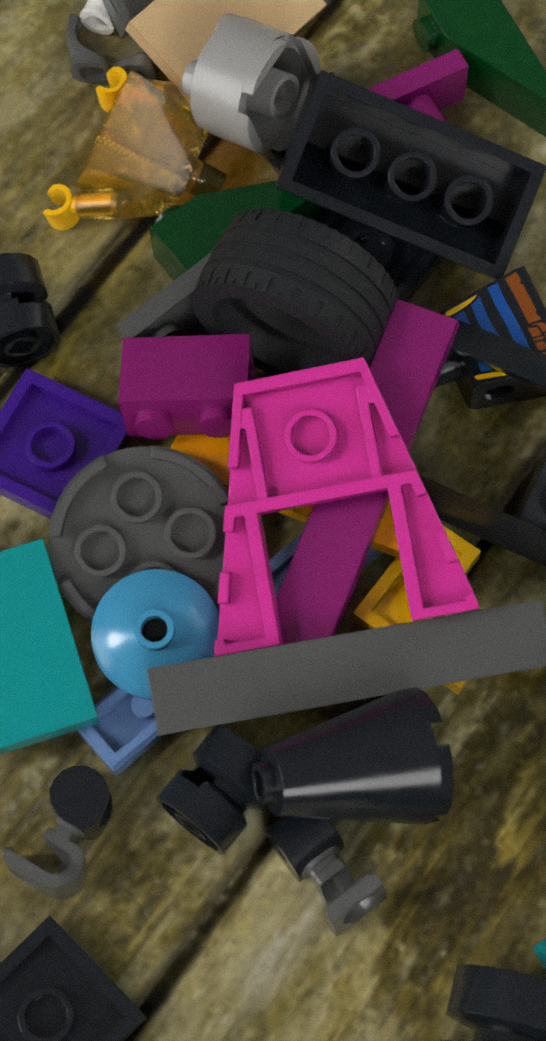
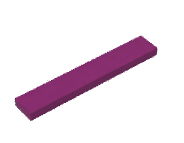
[276,299,459,644]

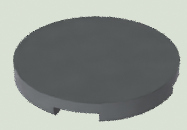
[48,445,228,639]

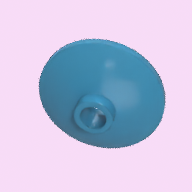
[91,569,219,699]

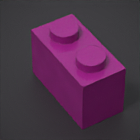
[118,334,255,439]

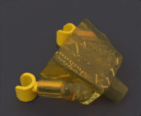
[42,67,227,231]

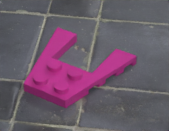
[214,357,480,656]

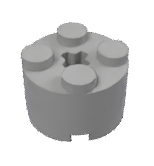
[182,13,320,155]

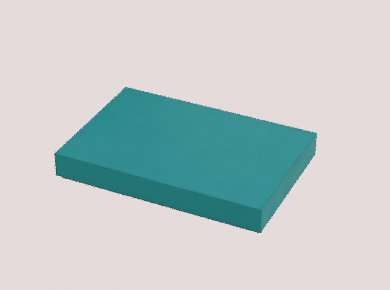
[0,538,100,755]

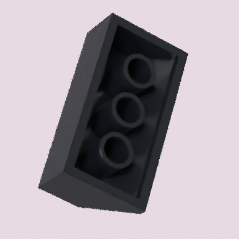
[275,70,546,280]

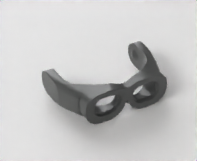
[66,14,160,86]

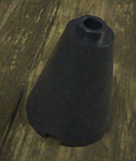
[251,687,454,825]

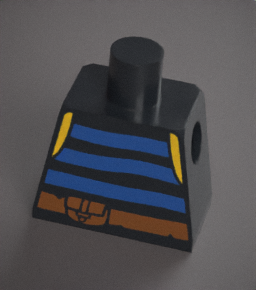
[435,266,546,410]

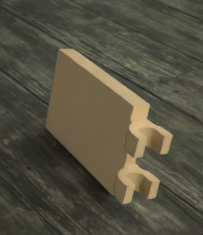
[125,0,327,102]

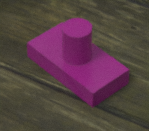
[368,49,469,123]

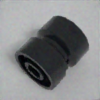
[0,252,61,368]
[156,725,265,855]

